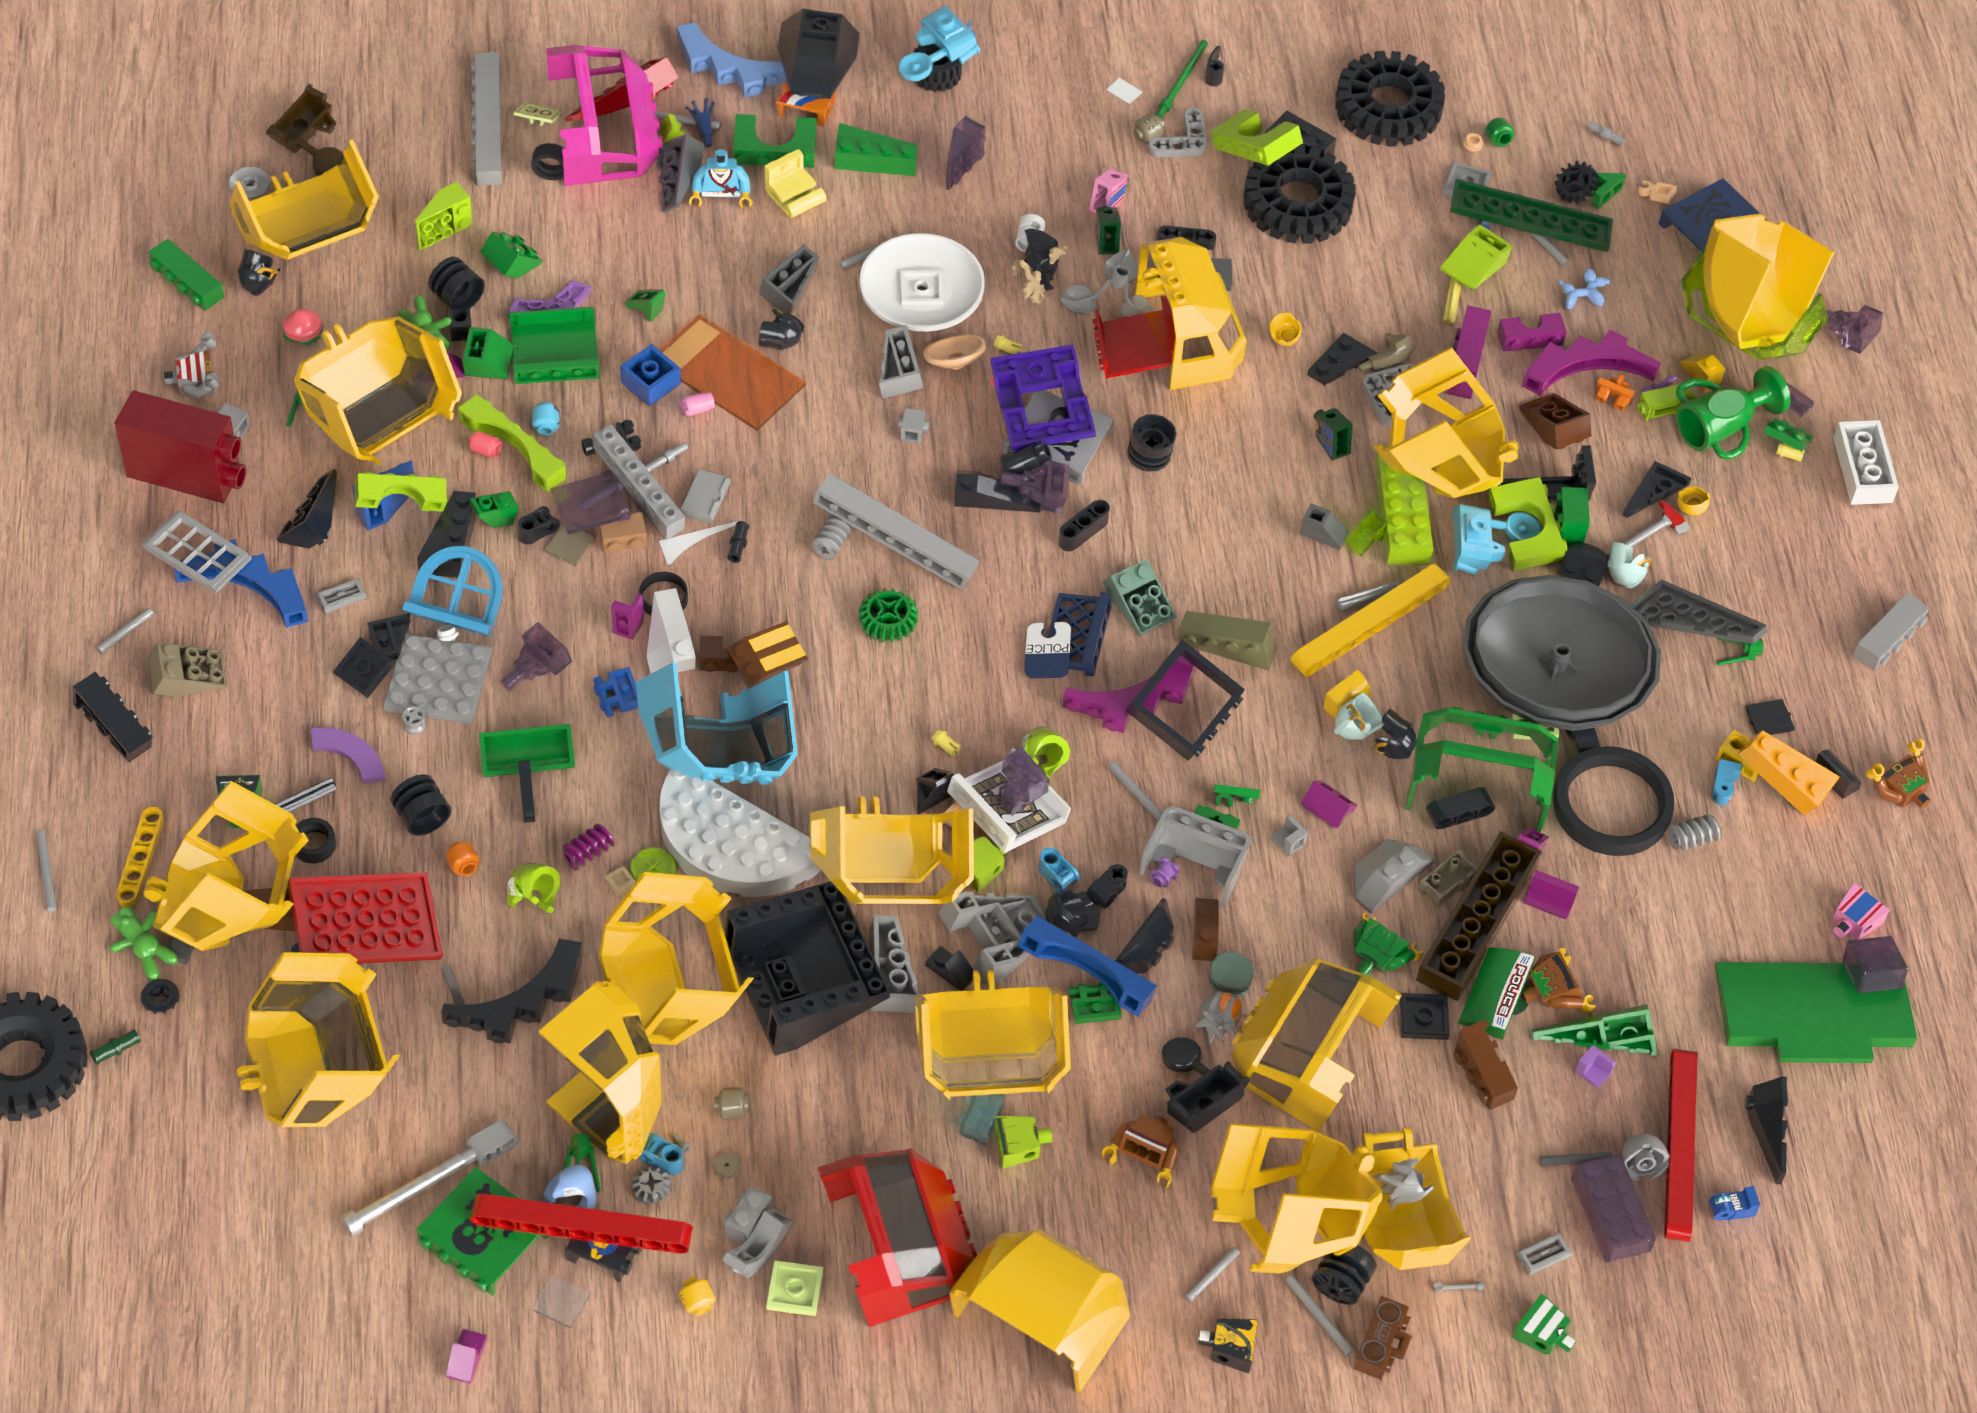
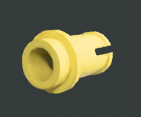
[994,335,1022,354]
[1776,442,1805,462]
[932,729,961,757]

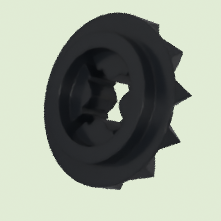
[141,979,179,1014]

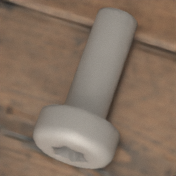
[672,1133,691,1153]

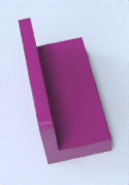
[611,593,644,640]
[1301,780,1357,828]
[1524,870,1579,919]

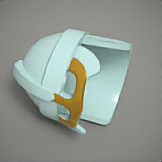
[1607,541,1652,589]
[1334,693,1385,740]

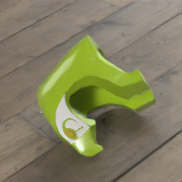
[1017,726,1070,781]
[507,863,561,914]

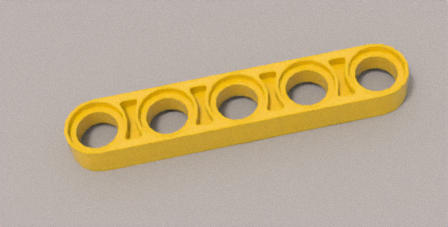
[116,807,164,908]

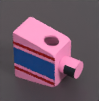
[1089,169,1129,213]
[1833,883,1890,939]

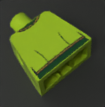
[994,1116,1053,1168]

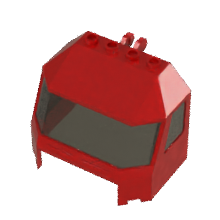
[818,1148,977,1327]

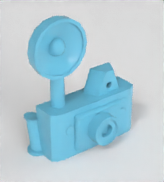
[898,6,980,81]
[1451,504,1542,576]

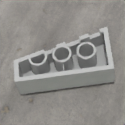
[869,915,921,1013]

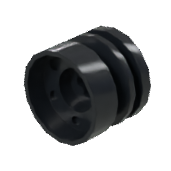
[428,256,485,308]
[1127,414,1177,472]
[390,774,451,836]
[1312,1245,1377,1305]

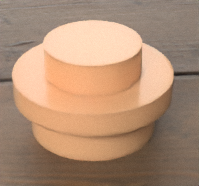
[1463,133,1483,152]

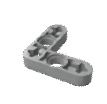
[1148,107,1207,158]
[1362,364,1414,426]

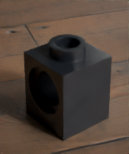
[449,307,472,341]

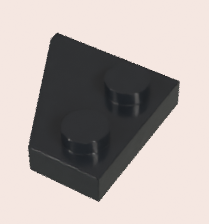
[367,613,411,659]

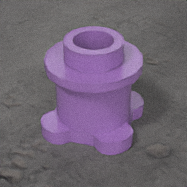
[1150,856,1180,888]

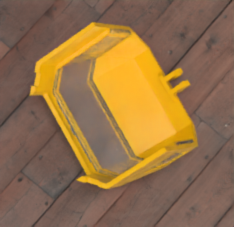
[915,970,1071,1100]

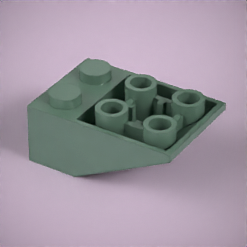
[1103,559,1177,636]

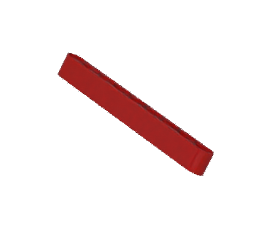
[1664,1049,1698,1242]
[470,1194,693,1254]

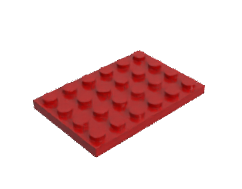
[287,872,443,964]

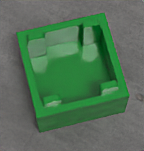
[1554,487,1590,548]

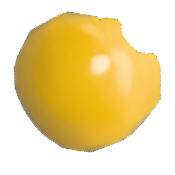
[1270,313,1302,346]
[1677,486,1710,516]

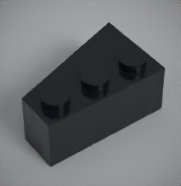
[1264,110,1336,158]

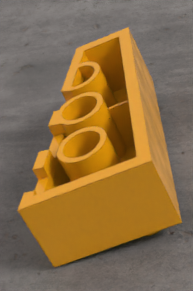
[1738,730,1839,815]

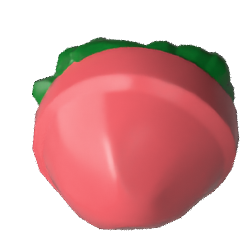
[283,309,323,345]

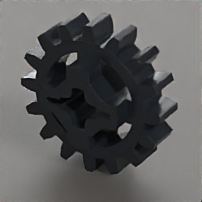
[1554,161,1599,204]

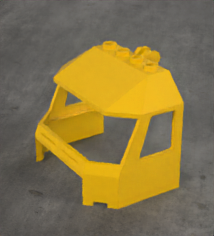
[1135,237,1247,390]
[1373,347,1519,498]
[144,781,309,951]
[810,796,974,904]
[591,872,754,1045]
[1210,1123,1382,1273]

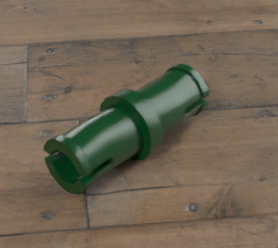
[90,1029,141,1065]

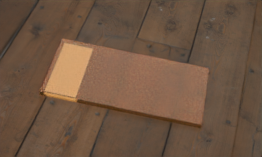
[660,314,806,431]

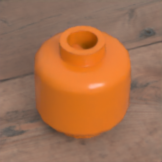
[445,841,480,876]

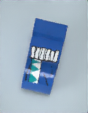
[1709,1186,1760,1221]

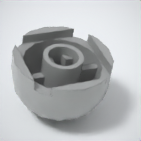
[1619,1134,1669,1181]

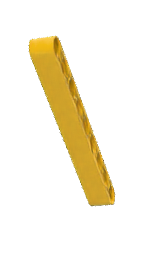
[1290,564,1451,677]

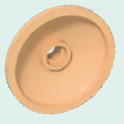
[923,335,986,370]

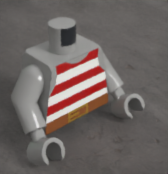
[164,332,219,399]

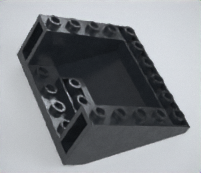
[725,881,891,1056]

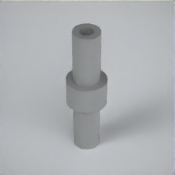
[1587,121,1626,146]

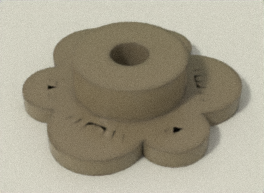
[713,1152,740,1179]

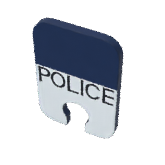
[1025,622,1071,679]

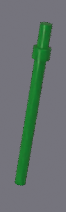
[1155,40,1208,119]

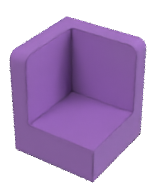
[1575,1045,1616,1088]

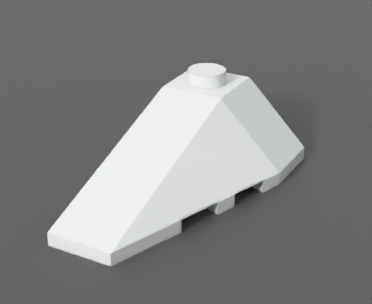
[647,588,696,674]

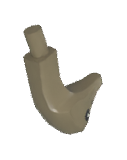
[1358,333,1414,373]

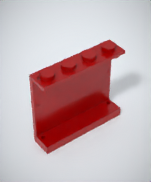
[1092,296,1175,379]

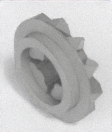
[632,1166,671,1203]

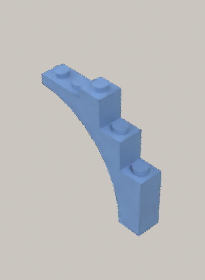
[677,22,787,98]

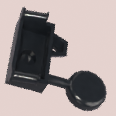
[1161,1037,1250,1133]

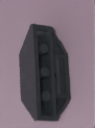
[1115,898,1175,974]

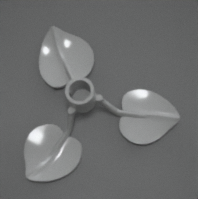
[1060,249,1154,317]

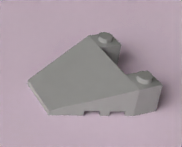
[938,891,1046,985]

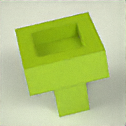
[659,114,685,142]

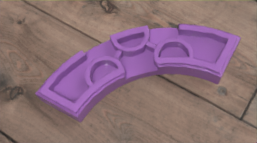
[508,280,591,318]
[311,727,386,783]

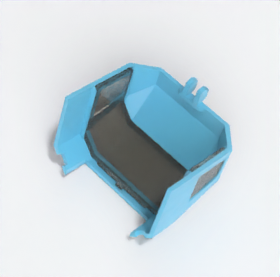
[636,663,798,785]

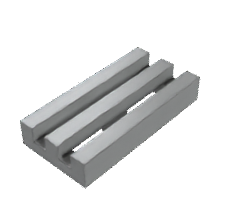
[316,578,367,614]
[1516,1233,1572,1275]

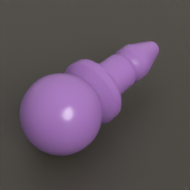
[1641,375,1677,393]

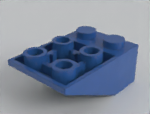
[352,460,414,530]

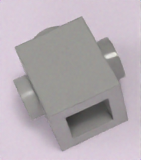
[898,408,930,444]

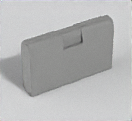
[680,469,731,523]

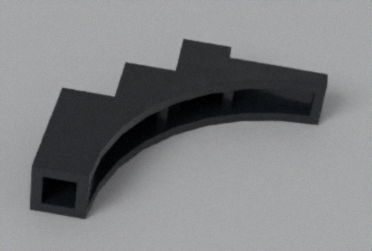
[441,939,583,1044]

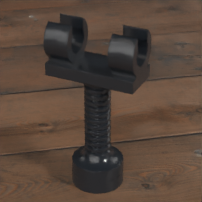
[581,420,642,456]

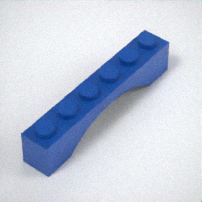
[1018,916,1157,1017]

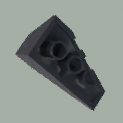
[277,469,337,549]

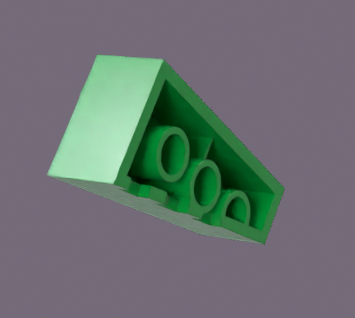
[835,123,918,176]

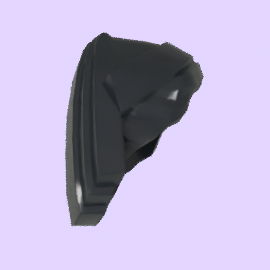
[1045,889,1100,937]

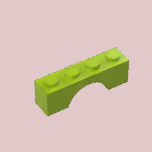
[354,472,447,512]

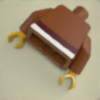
[1102,1115,1179,1189]

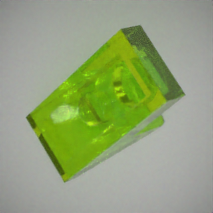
[1344,509,1388,556]

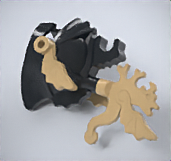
[1012,228,1068,304]

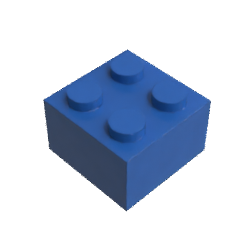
[620,344,681,407]

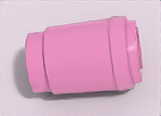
[680,392,715,417]

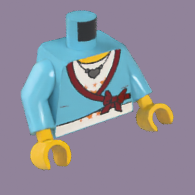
[689,150,753,208]

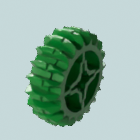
[858,587,918,643]

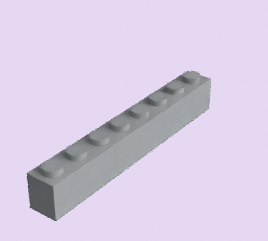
[471,52,502,186]
[813,473,980,591]

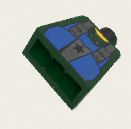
[1095,206,1121,255]
[1313,408,1352,461]

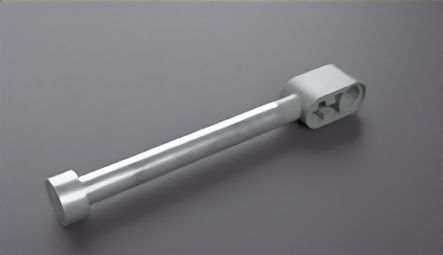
[340,1120,519,1238]

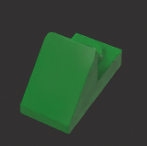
[1591,173,1626,210]
[625,289,665,321]

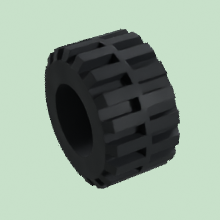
[914,43,962,92]

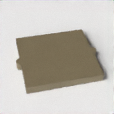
[544,523,596,566]

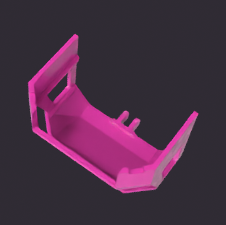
[546,45,662,186]

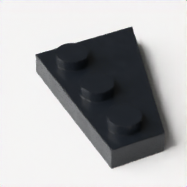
[1307,332,1378,385]

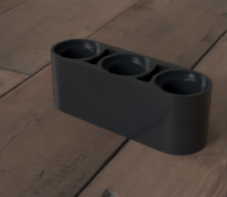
[1058,500,1110,552]
[1426,787,1495,829]

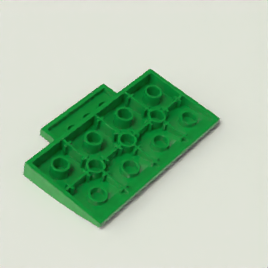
[1715,962,1917,1063]

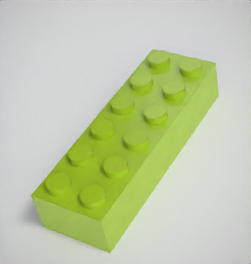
[1374,447,1433,565]

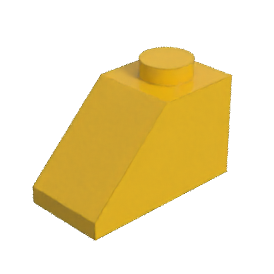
[1679,354,1725,392]

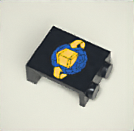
[565,1239,642,1282]

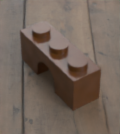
[699,636,737,672]

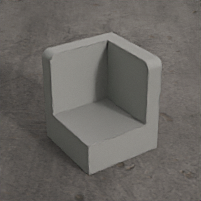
[1271,815,1308,856]

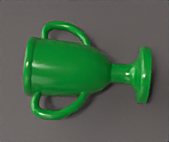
[1676,366,1791,460]

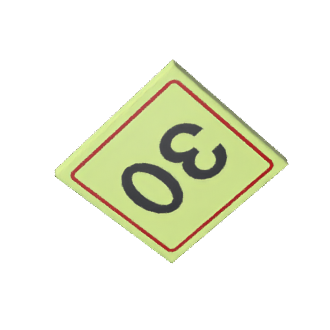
[514,102,564,126]

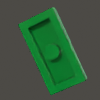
[1213,784,1260,808]

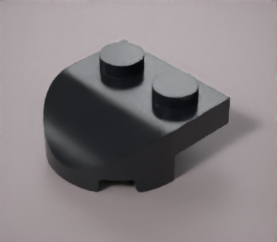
[1557,543,1608,587]

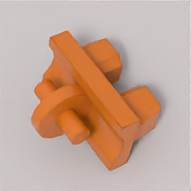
[1595,374,1635,411]

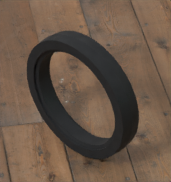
[1553,746,1674,856]

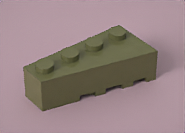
[1179,611,1276,671]

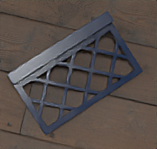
[1047,592,1112,676]

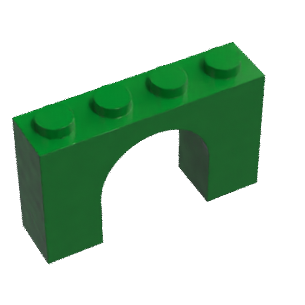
[733,114,817,168]

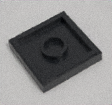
[333,637,395,698]
[1400,993,1450,1040]

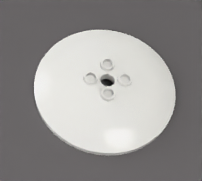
[860,233,985,332]

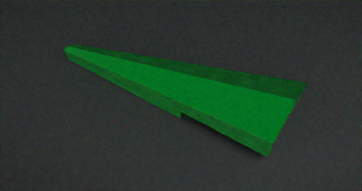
[1532,1004,1658,1056]

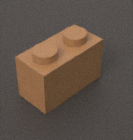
[599,512,647,552]

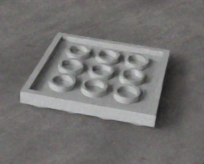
[383,634,493,725]

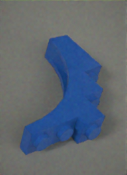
[173,539,308,628]

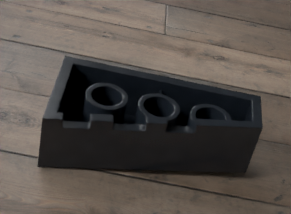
[417,491,476,578]
[73,671,153,762]

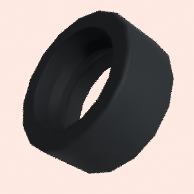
[531,143,564,181]
[295,818,336,864]

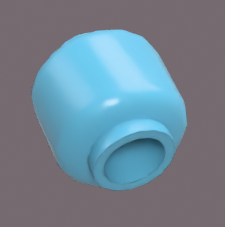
[532,402,560,435]

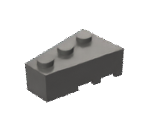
[759,244,819,315]

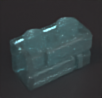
[957,1094,1005,1145]

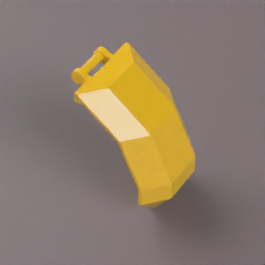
[1352,1127,1470,1270]

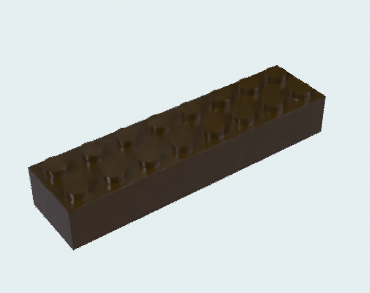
[1416,831,1542,1002]

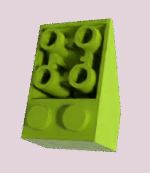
[415,181,473,250]
[1440,225,1513,291]

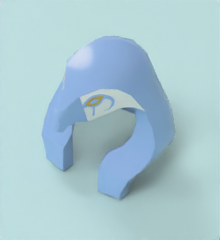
[543,1164,597,1209]

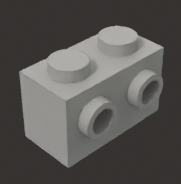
[724,1186,772,1245]

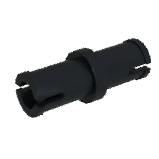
[727,521,749,563]

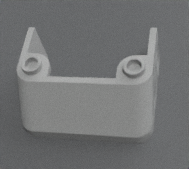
[1139,807,1250,907]

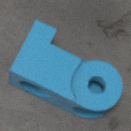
[1711,759,1742,805]

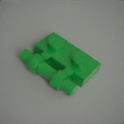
[1764,418,1813,451]
[1068,982,1122,1024]

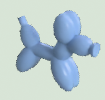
[1559,268,1610,310]

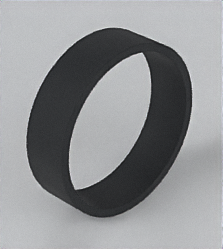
[639,572,688,615]

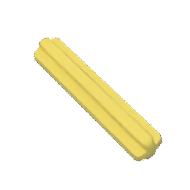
[1443,277,1462,325]

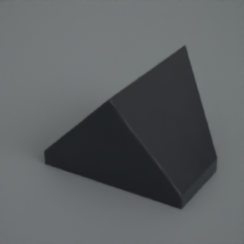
[916,768,955,815]

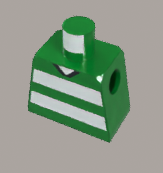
[1512,1293,1577,1355]

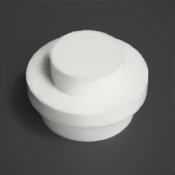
[436,624,459,641]

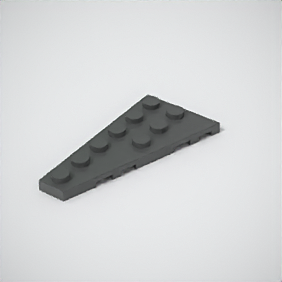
[1630,579,1767,644]

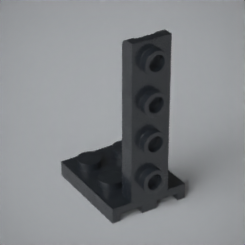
[1491,445,1596,502]

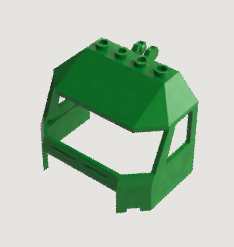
[1405,707,1558,832]

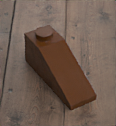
[1192,898,1219,961]

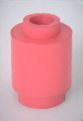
[468,431,502,458]

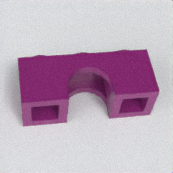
[1497,313,1567,352]

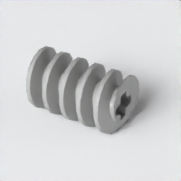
[812,513,854,560]
[1668,814,1721,851]

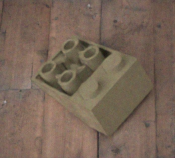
[148,642,227,697]

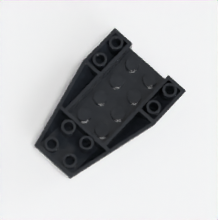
[778,9,860,99]

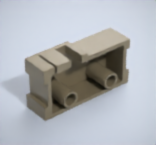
[1418,850,1479,907]

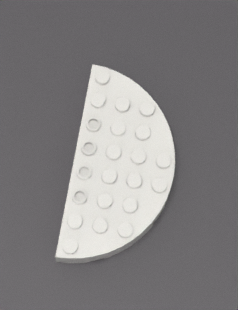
[660,770,821,897]

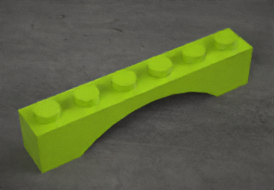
[458,394,566,493]

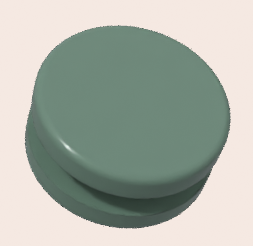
[1209,952,1254,997]

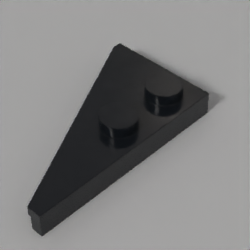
[1622,461,1692,518]

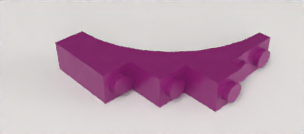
[1522,330,1661,396]
[1062,650,1200,733]

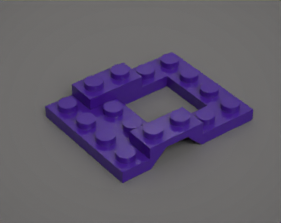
[990,344,1096,451]

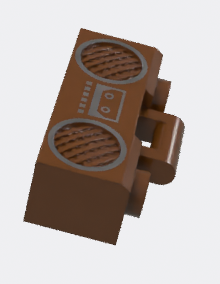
[1354,1296,1412,1380]

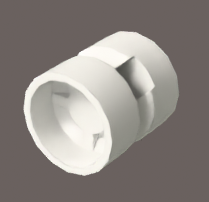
[1015,214,1045,253]

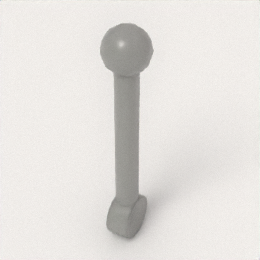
[1433,1281,1485,1293]

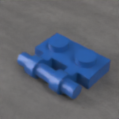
[593,667,638,717]

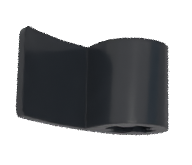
[1205,46,1224,87]
[1566,728,1600,753]

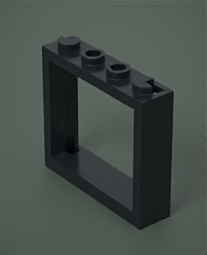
[1125,640,1245,761]

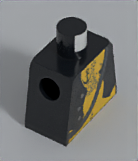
[1198,1318,1258,1373]

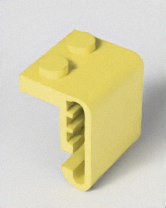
[765,149,826,218]

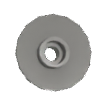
[229,166,270,199]

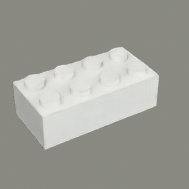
[1833,420,1898,505]

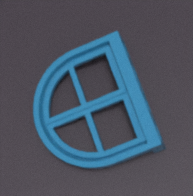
[402,546,503,637]

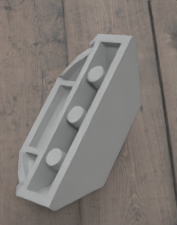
[1355,839,1435,914]

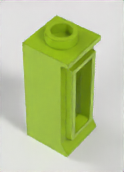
[1637,384,1696,421]

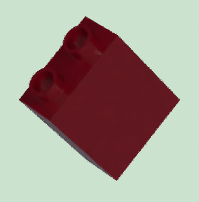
[114,390,246,504]

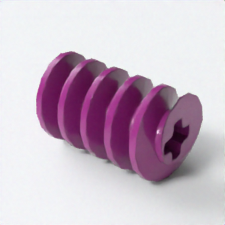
[563,823,615,871]

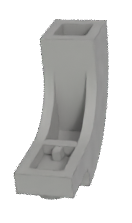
[722,1208,793,1278]

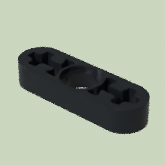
[1157,226,1217,250]
[518,760,536,823]

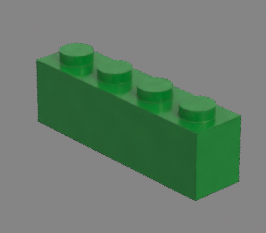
[148,238,225,311]

